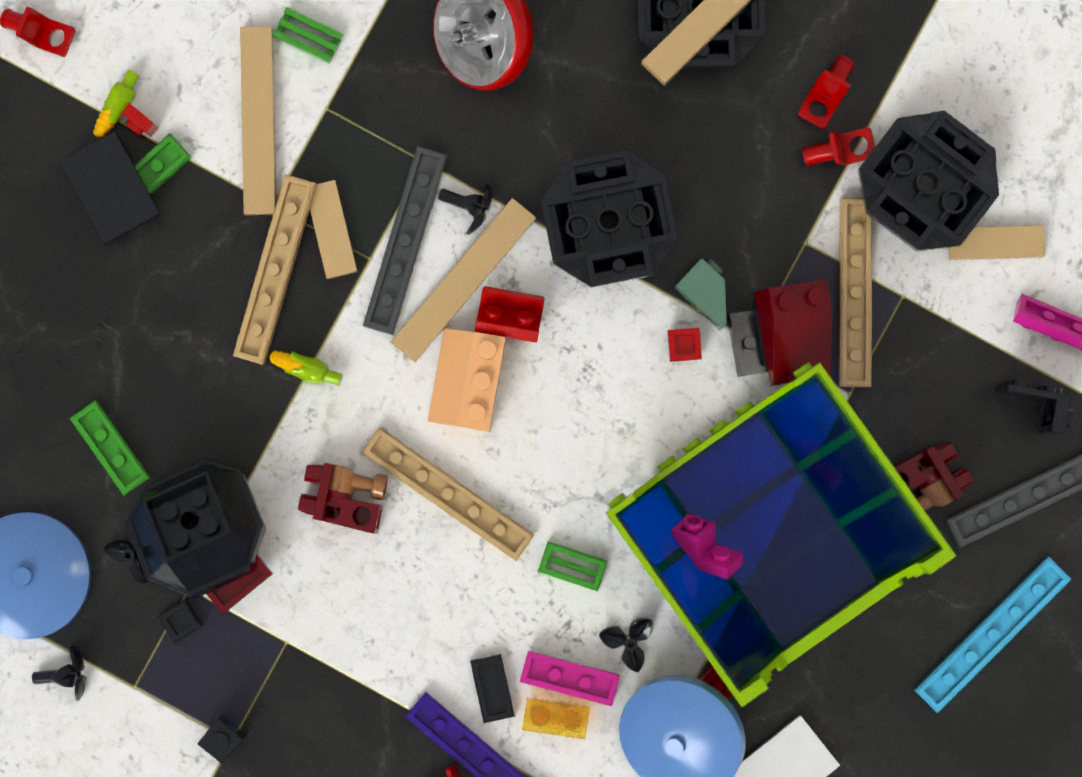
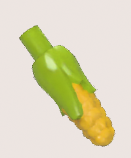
[93,70,139,139]
[270,351,343,386]

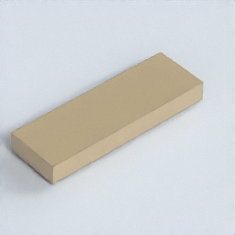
[310,180,358,280]
[948,225,1045,260]

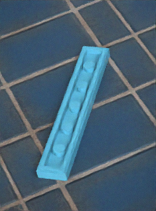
[914,556,1071,713]

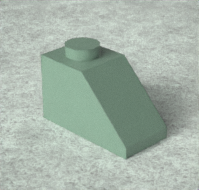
[674,258,727,331]

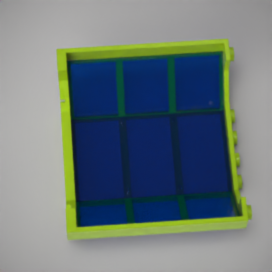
[605,362,956,707]

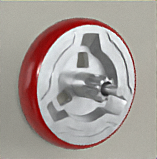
[433,0,534,91]

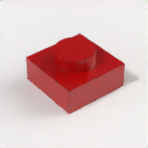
[122,103,159,137]
[667,328,702,362]

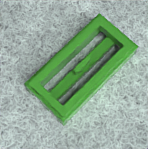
[273,7,343,64]
[538,541,608,591]

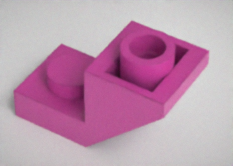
[672,514,743,580]

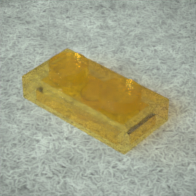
[522,697,590,739]

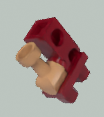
[874,442,974,528]
[298,463,388,534]

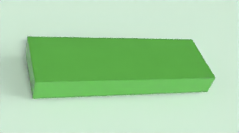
[134,133,192,195]
[70,400,151,496]

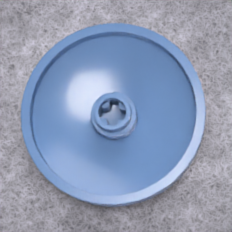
[0,512,92,639]
[619,675,746,777]

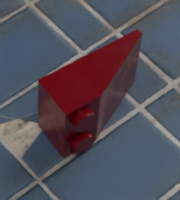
[754,279,832,386]

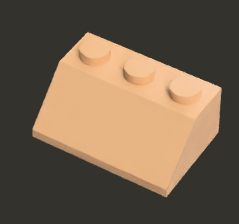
[428,328,506,432]

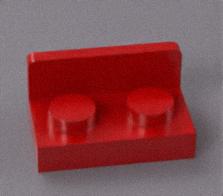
[474,286,545,343]

